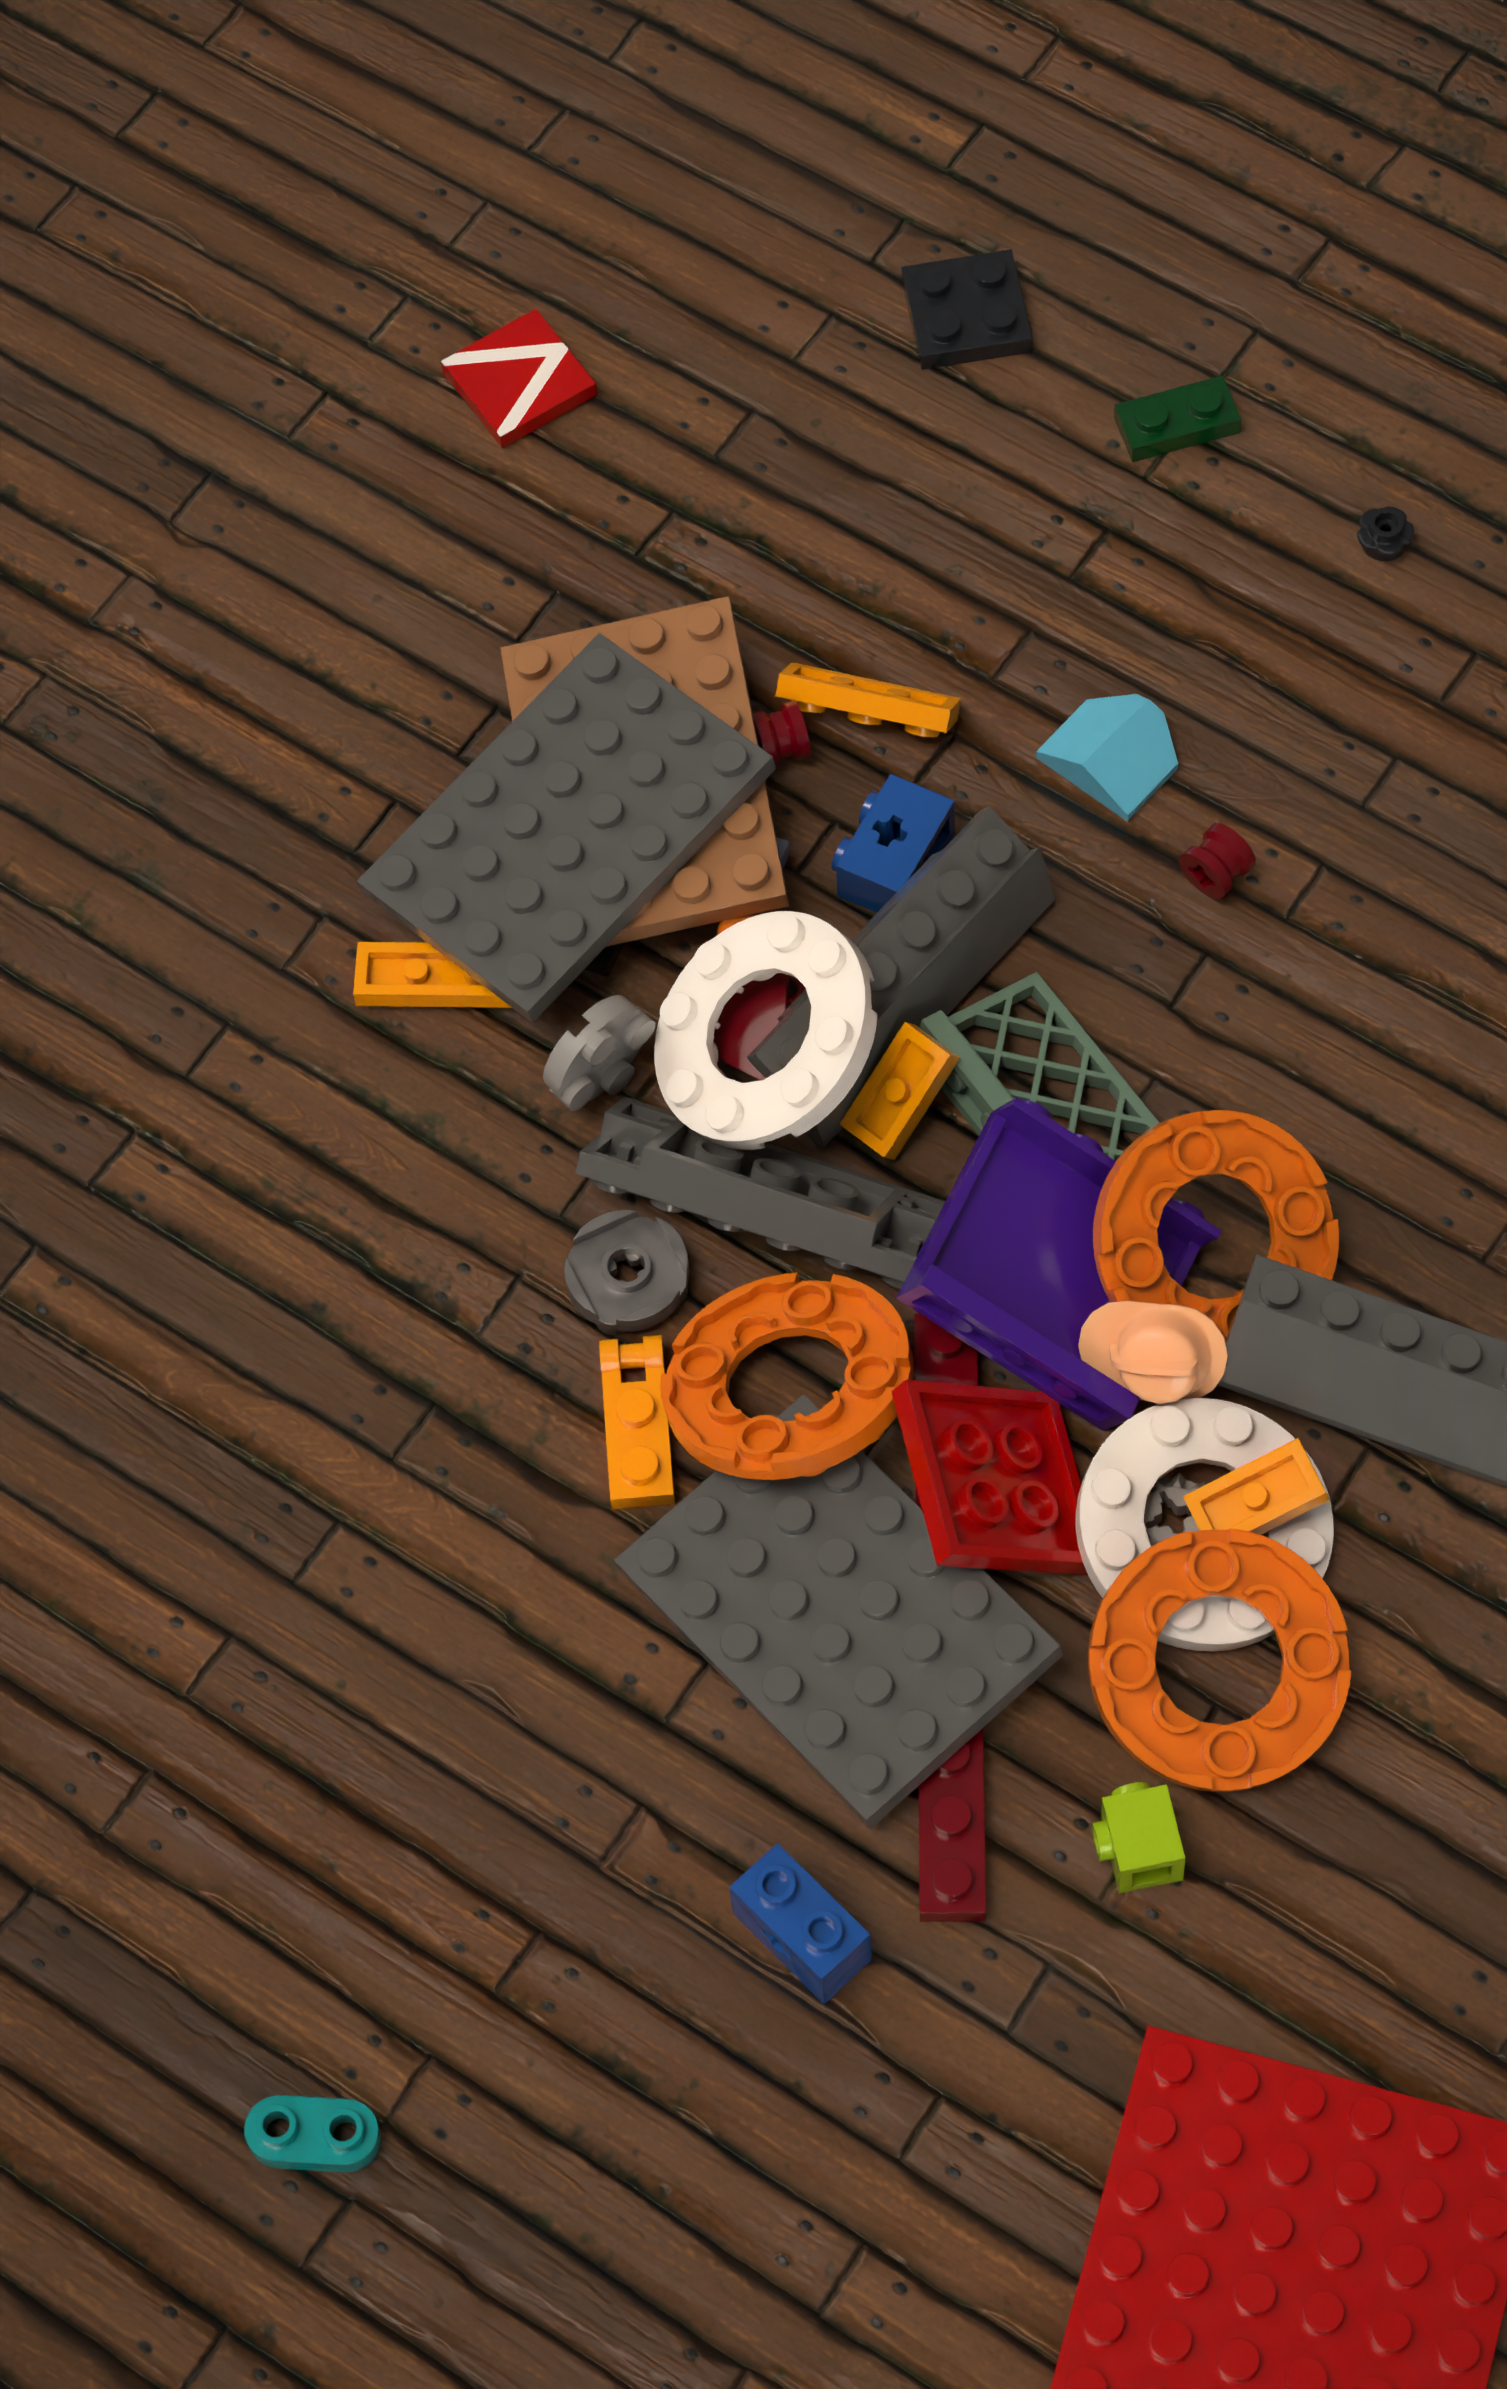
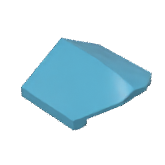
[1036,694,1178,822]

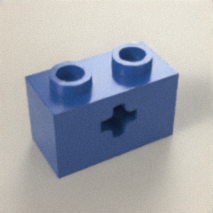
[832,774,955,913]
[729,1843,872,2004]

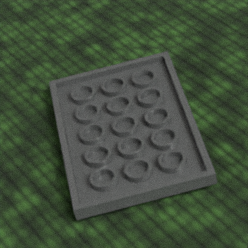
[356,633,776,1023]
[614,1394,1063,1829]

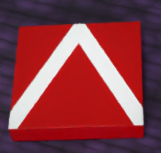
[441,309,597,448]

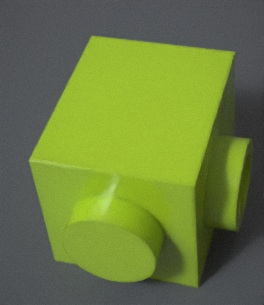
[1092,1782,1185,1894]

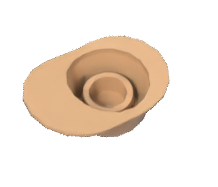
[1078,1301,1228,1404]

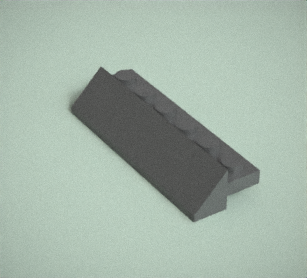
[746,806,1055,1149]
[575,1096,945,1289]
[1217,1254,1507,1487]

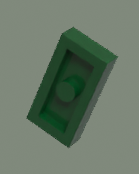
[1114,375,1241,462]

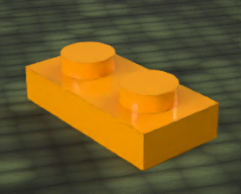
[840,1022,960,1160]
[1183,1438,1330,1535]

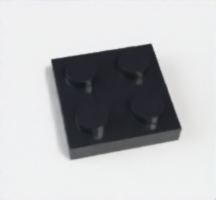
[901,249,1033,370]

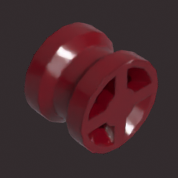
[752,700,811,767]
[1179,823,1256,899]

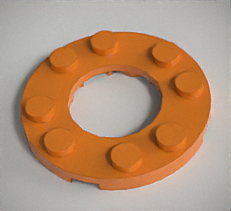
[1093,1110,1339,1341]
[660,1272,914,1480]
[1088,1528,1351,1792]

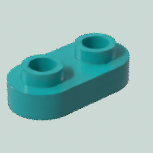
[244,2095,381,2172]

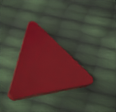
[713,973,790,1081]

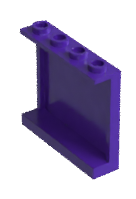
[896,1097,1222,1431]

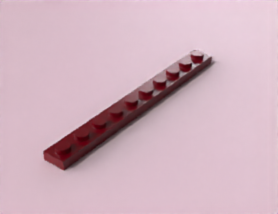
[914,1314,986,1922]

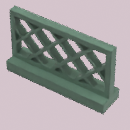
[920,972,1159,1161]

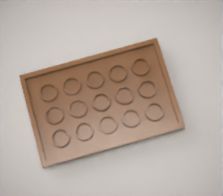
[500,596,790,947]

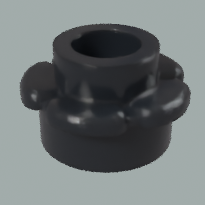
[1357,506,1415,561]

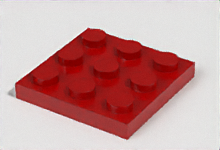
[891,1380,1088,1575]

